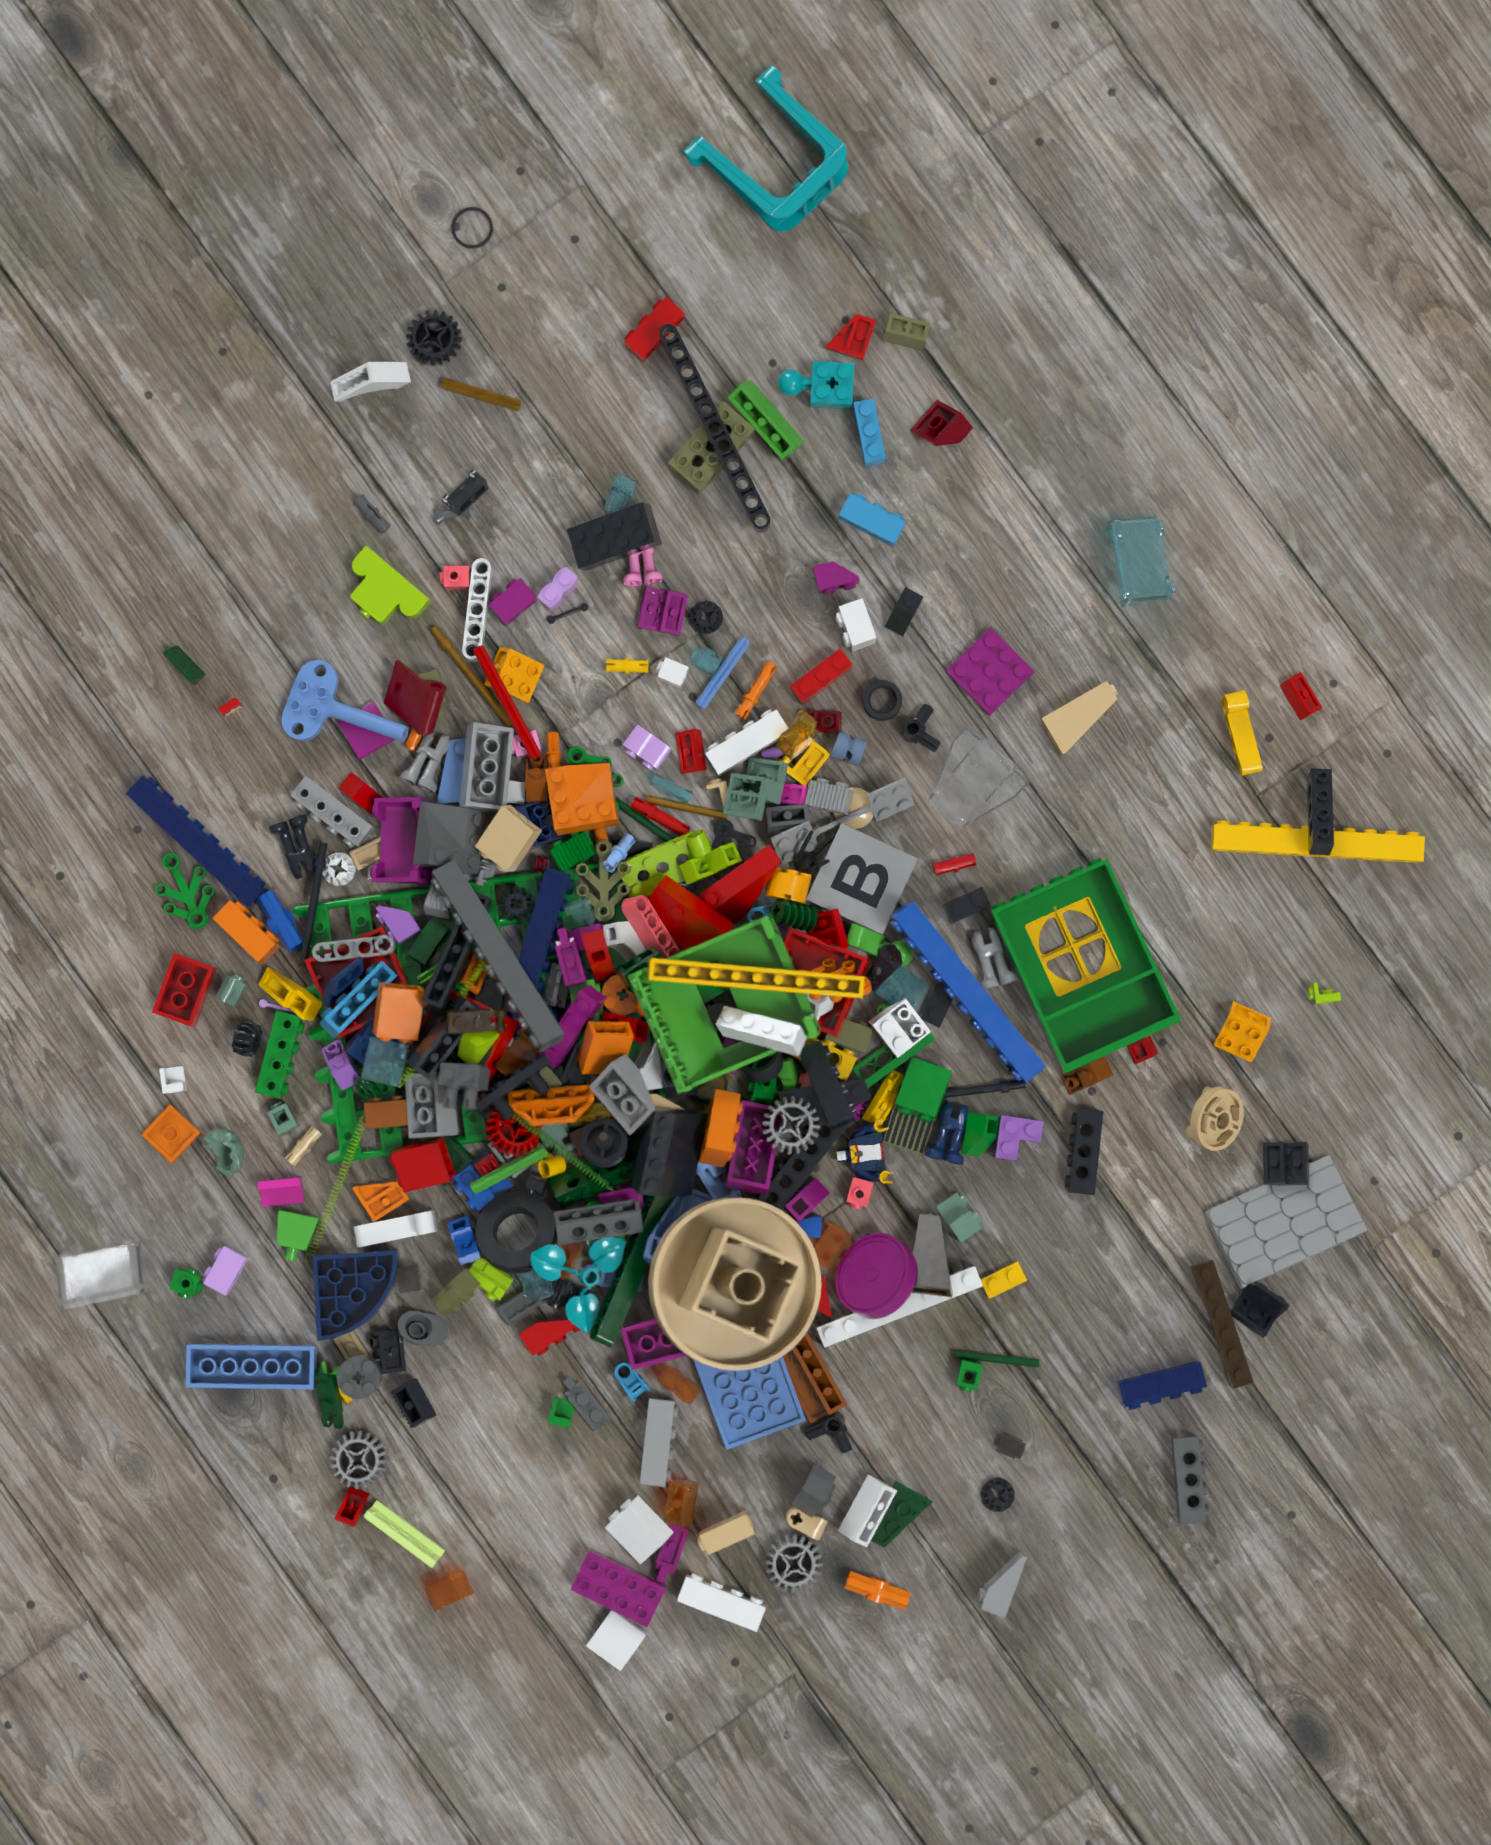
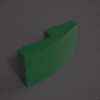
[408,917,449,966]

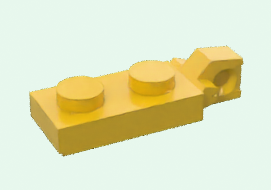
[862,1070,905,1125]

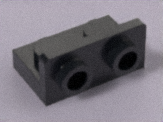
[369,1329,406,1374]

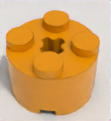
[765,868,812,904]

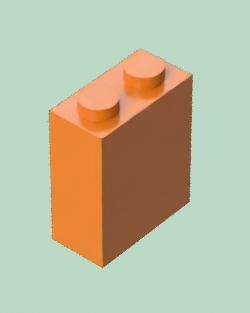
[372,982,425,1043]
[577,1021,634,1074]

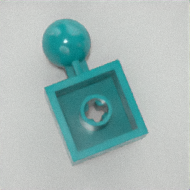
[777,361,854,410]

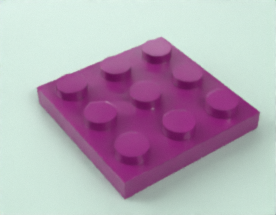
[946,627,1035,716]

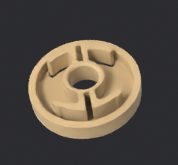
[1186,1086,1244,1151]

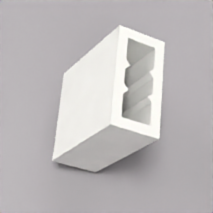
[605,1496,674,1564]

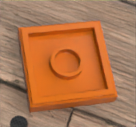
[141,1104,201,1164]

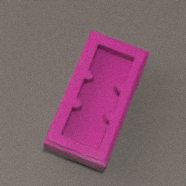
[780,783,808,805]

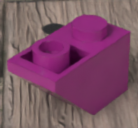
[813,561,860,595]
[785,1178,830,1222]

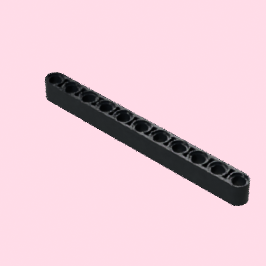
[659,324,770,533]

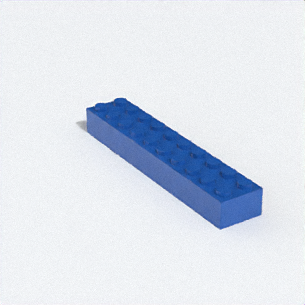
[889,901,1046,1083]

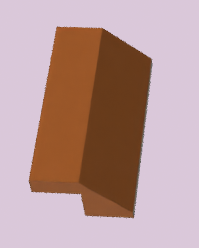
[783,1332,848,1424]

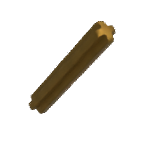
[441,378,521,411]

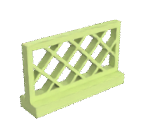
[364,1499,445,1568]

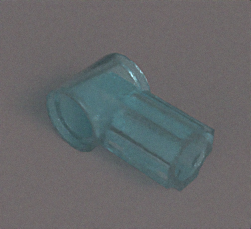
[603,473,638,514]

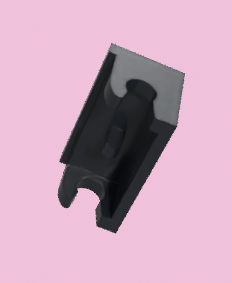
[442,469,489,516]
[560,1042,587,1086]

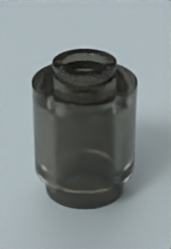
[993,1431,1026,1459]

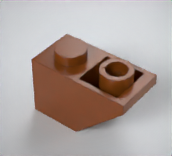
[525,756,548,802]
[1060,1056,1113,1095]

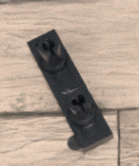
[476,1055,551,1121]

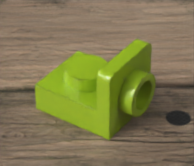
[1308,982,1341,1005]

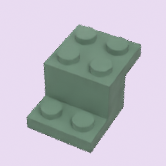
[723,757,788,821]

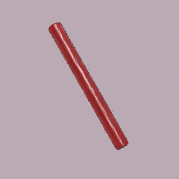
[473,645,541,759]

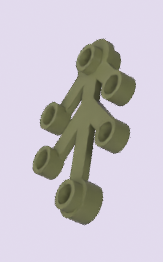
[576,840,631,922]

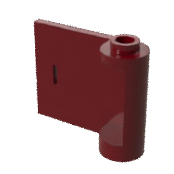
[384,660,447,736]

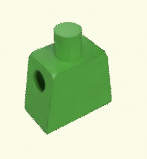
[277,1210,321,1261]

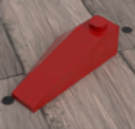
[699,844,782,924]

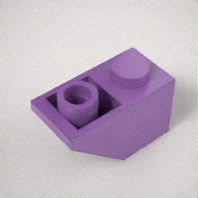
[376,905,422,944]
[322,1039,360,1091]

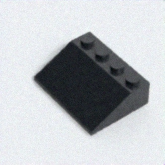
[631,1106,708,1197]

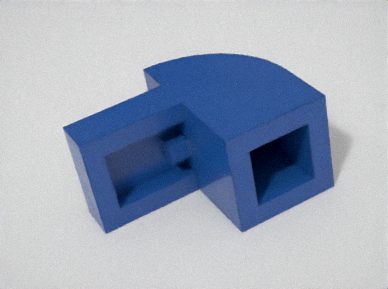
[448,1215,481,1265]

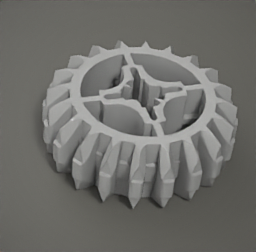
[762,1097,820,1154]
[330,1431,388,1489]
[765,1534,823,1593]

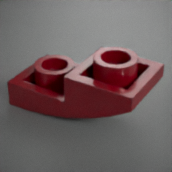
[796,710,842,733]

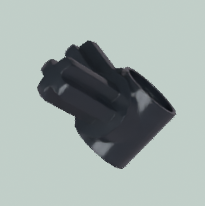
[902,704,940,752]
[805,1411,852,1453]

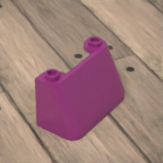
[370,797,436,884]

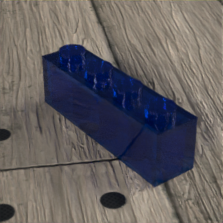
[1116,1361,1207,1410]

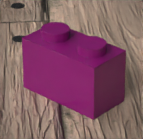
[489,578,538,626]

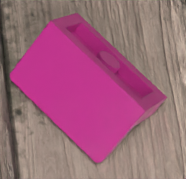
[257,1177,304,1207]

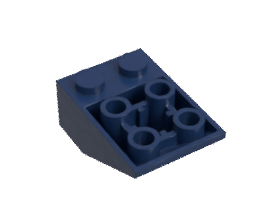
[515,798,572,851]

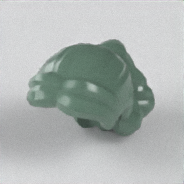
[204,1128,244,1177]

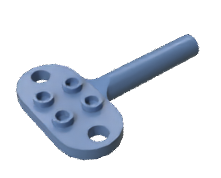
[281,660,409,742]

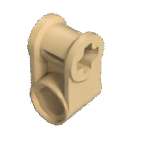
[786,1507,828,1540]

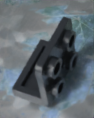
[1230,1281,1290,1338]

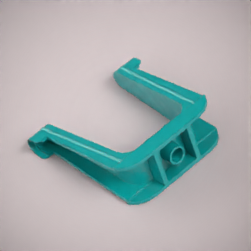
[682,65,849,232]

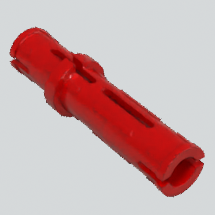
[630,796,691,836]

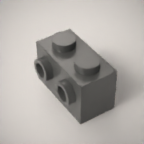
[765,804,810,838]

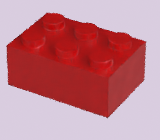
[152,953,217,1028]

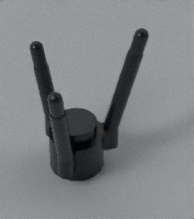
[794,830,835,874]

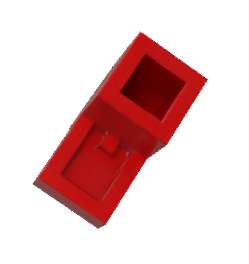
[601,1011,649,1043]

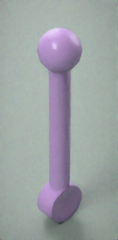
[259,999,298,1016]

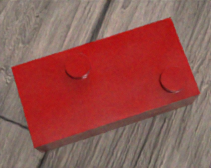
[648,875,734,950]

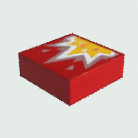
[218,698,243,717]

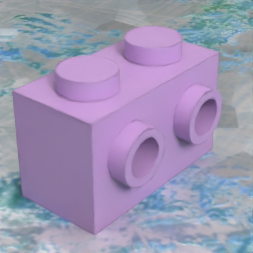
[203,1246,249,1296]

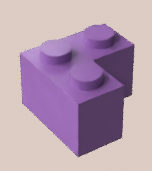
[994,1115,1043,1160]

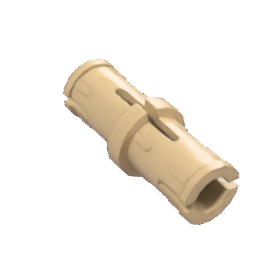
[285,1126,322,1167]

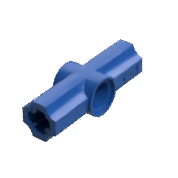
[257,890,303,952]

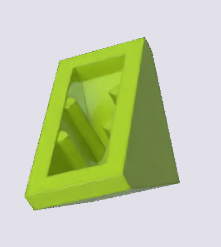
[458,1031,500,1065]

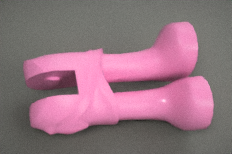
[623,548,663,586]

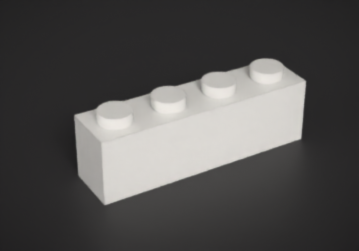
[705,709,790,777]
[716,1006,807,1056]
[677,1573,766,1632]

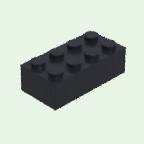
[567,502,662,571]

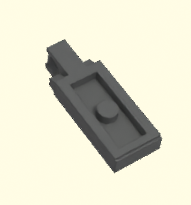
[561,1377,611,1432]

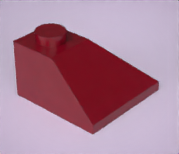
[910,400,973,446]

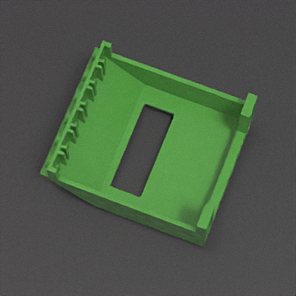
[628,914,821,1094]

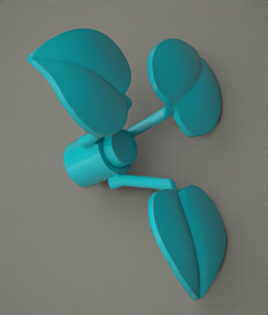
[530,1237,626,1333]

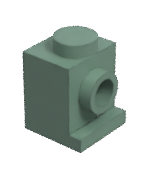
[267,1101,300,1135]

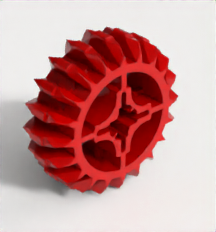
[485,1101,542,1157]

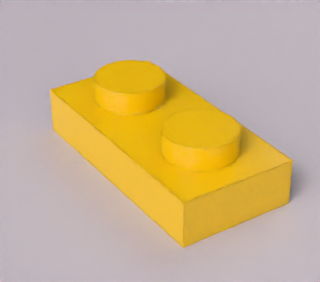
[980,1261,1027,1299]

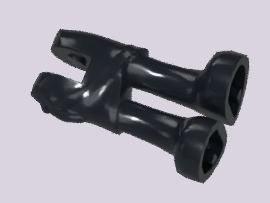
[269,814,316,879]

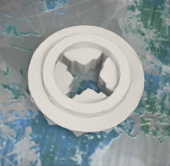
[323,852,356,886]

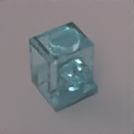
[690,647,724,677]

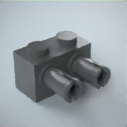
[438,1063,490,1110]

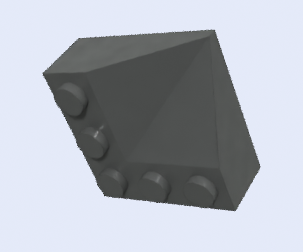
[413,802,486,875]

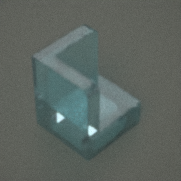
[564,897,597,927]

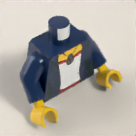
[836,1118,894,1184]

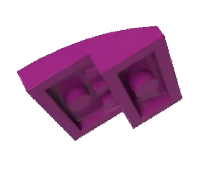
[637,586,688,636]
[337,701,395,760]

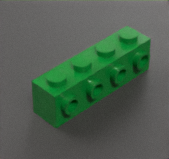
[255,1011,305,1099]

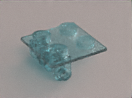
[875,967,931,1010]
[361,1037,409,1087]

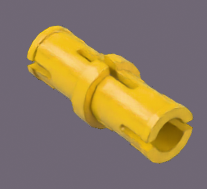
[606,658,648,674]

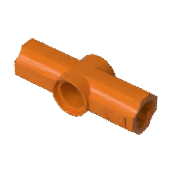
[844,1570,911,1610]

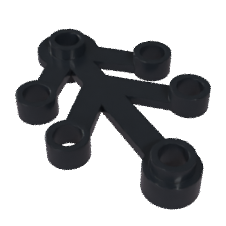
[711,819,757,882]

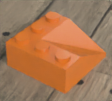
[545,763,620,835]

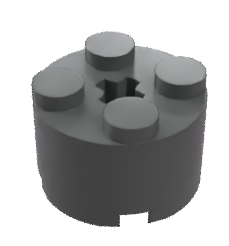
[337,1354,382,1399]

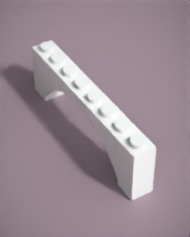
[603,921,664,1090]

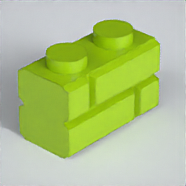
[469,1255,515,1301]

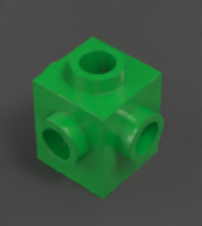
[747,1078,779,1106]
[169,1267,204,1299]

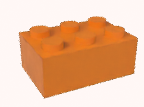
[213,900,281,964]
[699,1089,743,1168]

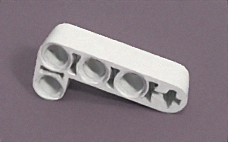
[353,1210,438,1248]

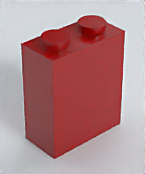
[390,1136,456,1193]

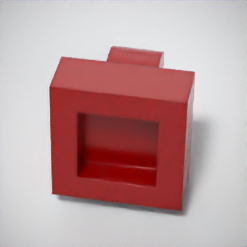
[474,1153,501,1177]

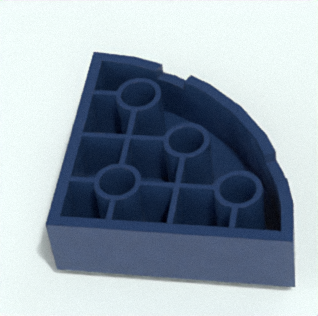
[313,1250,400,1341]

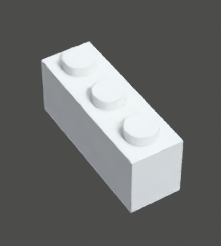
[838,1475,897,1547]

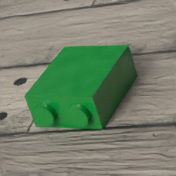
[895,1057,952,1123]

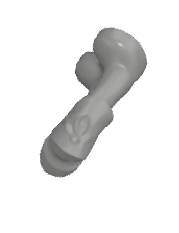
[399,731,450,794]
[971,927,1019,991]

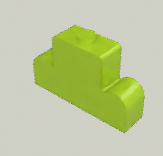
[350,546,431,625]

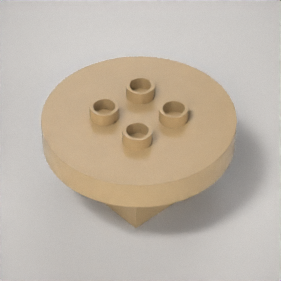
[648,1197,821,1371]

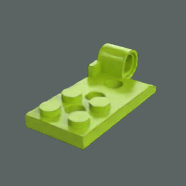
[617,829,712,898]

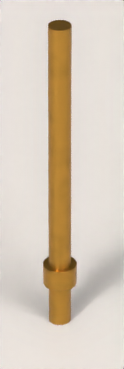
[430,626,513,727]

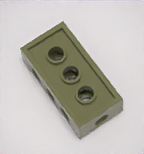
[668,402,755,495]

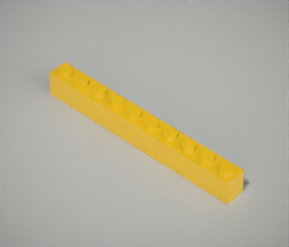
[1210,821,1425,863]
[647,958,865,999]

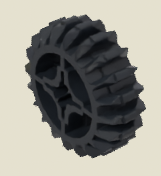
[406,310,462,367]

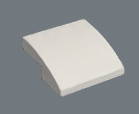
[586,1610,647,1671]

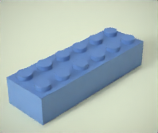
[186,1343,318,1389]

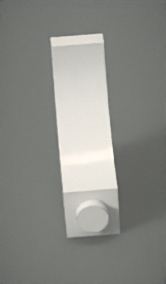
[330,362,411,402]

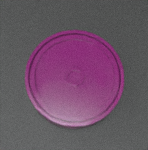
[835,1233,917,1319]

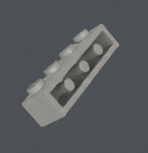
[290,776,374,847]
[640,1397,678,1487]

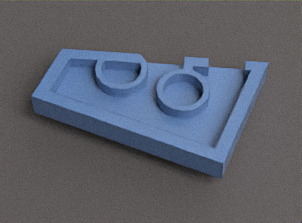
[437,738,466,805]

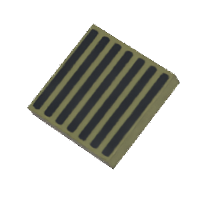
[883,1104,933,1155]

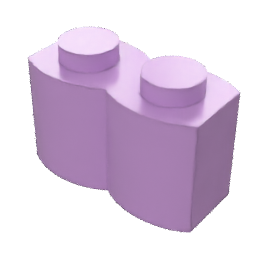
[538,567,578,611]
[623,724,672,771]

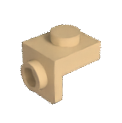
[706,779,728,808]

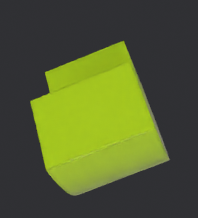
[679,842,742,885]

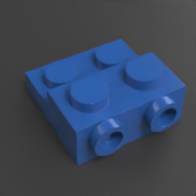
[453,1152,514,1211]

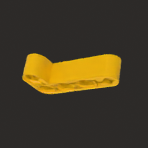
[1221,690,1263,776]

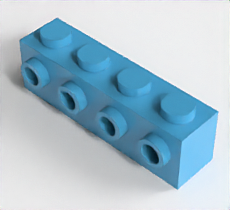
[319,961,397,1038]

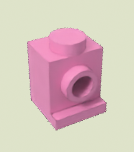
[512,730,542,758]

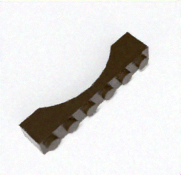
[1190,1259,1254,1389]

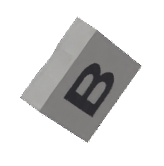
[806,823,918,935]

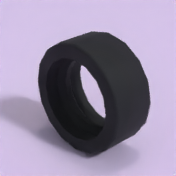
[863,680,902,721]
[742,1051,783,1083]

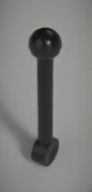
[547,603,589,624]

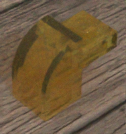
[776,709,818,760]

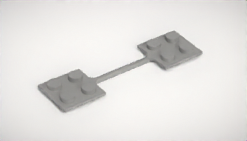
[771,777,914,865]

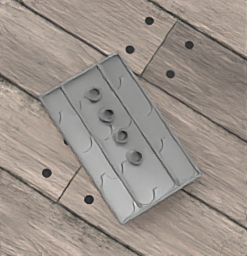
[1203,1155,1368,1290]

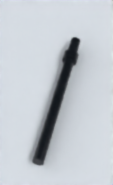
[299,842,328,968]
[944,1080,1026,1098]

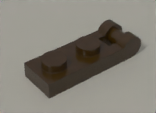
[446,1008,507,1034]

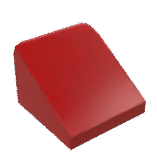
[1127,1035,1158,1064]

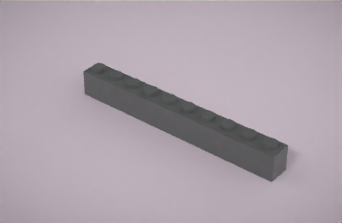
[431,860,564,1052]

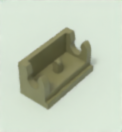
[884,313,931,351]

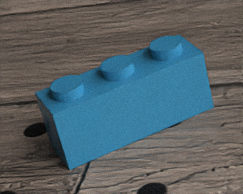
[853,399,886,468]
[838,493,906,548]

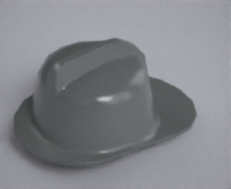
[398,1311,448,1346]

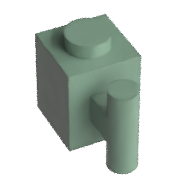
[215,973,249,1007]
[539,1123,576,1156]

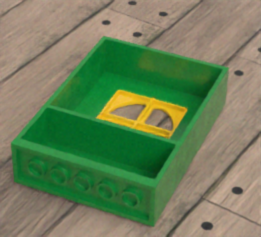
[989,857,1182,1074]

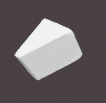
[507,781,526,805]

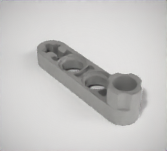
[312,935,396,962]

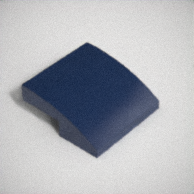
[323,956,363,1008]
[343,1018,403,1069]

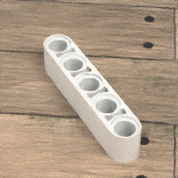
[462,558,492,662]

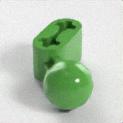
[847,923,914,967]

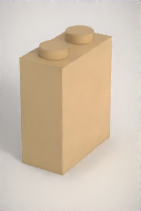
[475,805,542,872]
[697,1510,755,1555]

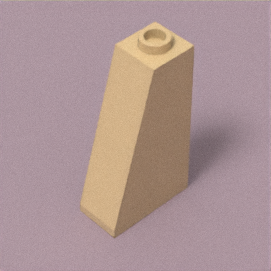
[1040,681,1118,756]

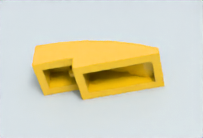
[258,967,323,1021]

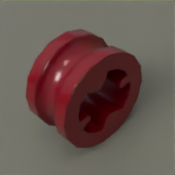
[534,855,548,874]

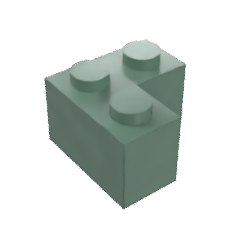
[935,1193,982,1242]

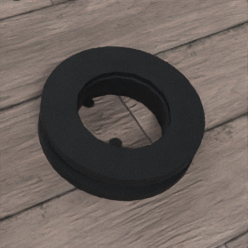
[476,1191,558,1274]

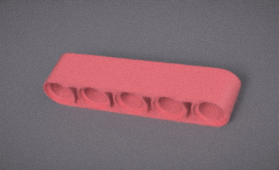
[622,895,681,959]

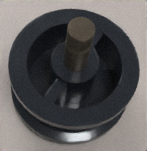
[581,1118,628,1168]

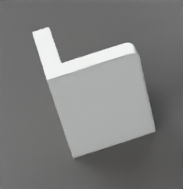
[159,1066,187,1094]

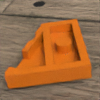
[352,1181,410,1222]

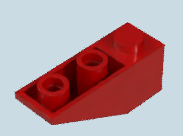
[582,929,616,981]
[519,1319,581,1356]

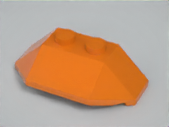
[508,1084,594,1126]

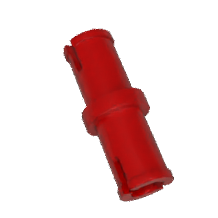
[933,853,977,876]

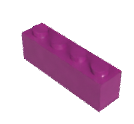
[537,985,607,1069]

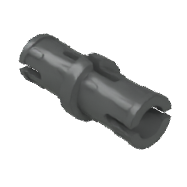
[353,494,391,534]

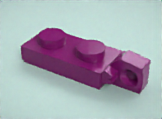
[555,927,587,988]
[655,1522,690,1583]

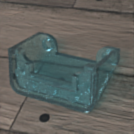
[1106,516,1175,608]

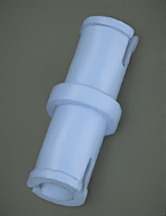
[602,833,635,872]

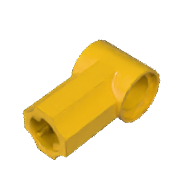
[527,1144,566,1178]

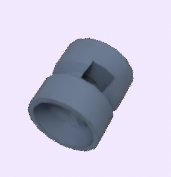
[831,732,867,767]

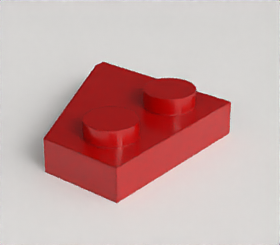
[825,314,876,361]
[808,908,849,949]

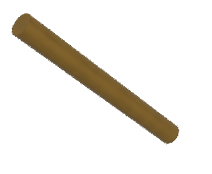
[645,795,728,819]

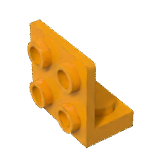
[484,647,544,703]
[1214,1001,1272,1062]

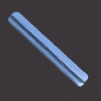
[696,637,750,709]

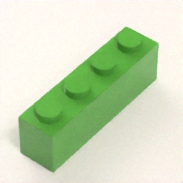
[728,380,805,460]

